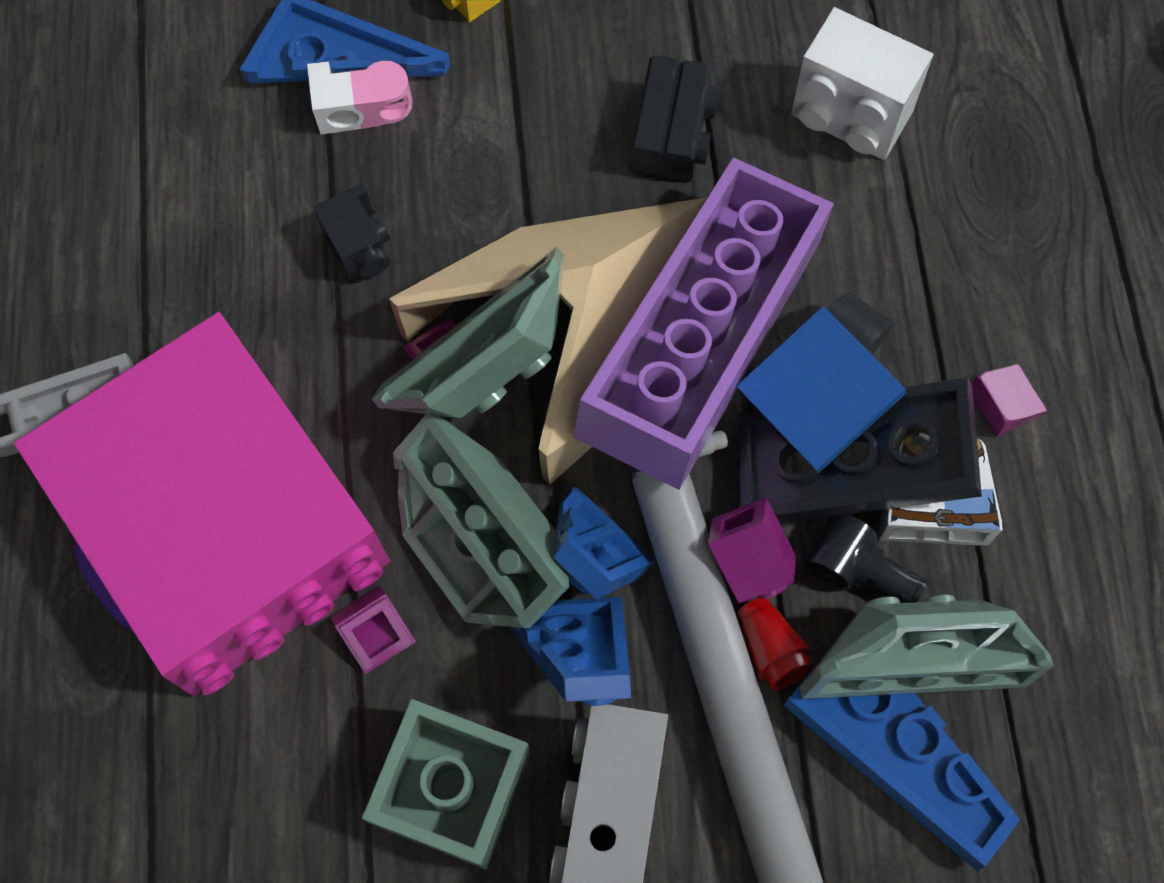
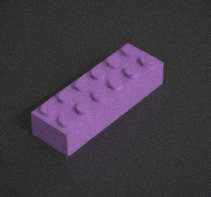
[574,157,834,490]

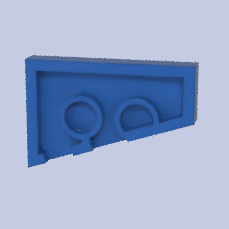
[508,597,631,706]

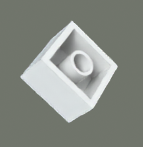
[791,7,933,161]

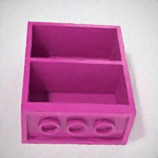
[14,312,391,697]

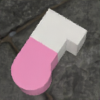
[307,61,413,135]

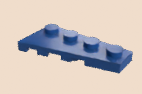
[783,669,1020,871]

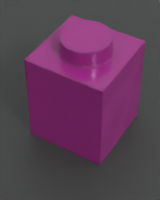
[708,497,796,603]

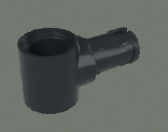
[804,514,928,603]

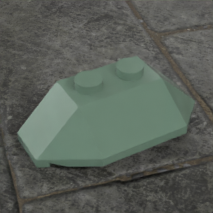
[372,247,564,418]
[393,413,569,628]
[800,595,1053,699]

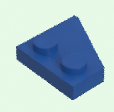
[553,486,655,599]

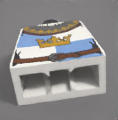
[878,433,1002,546]

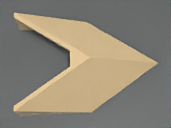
[389,197,708,485]

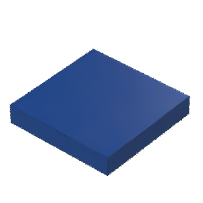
[737,306,906,473]

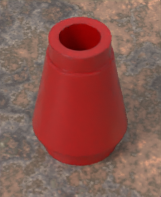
[737,598,814,690]

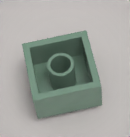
[362,699,531,870]

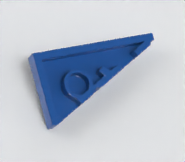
[240,0,450,83]

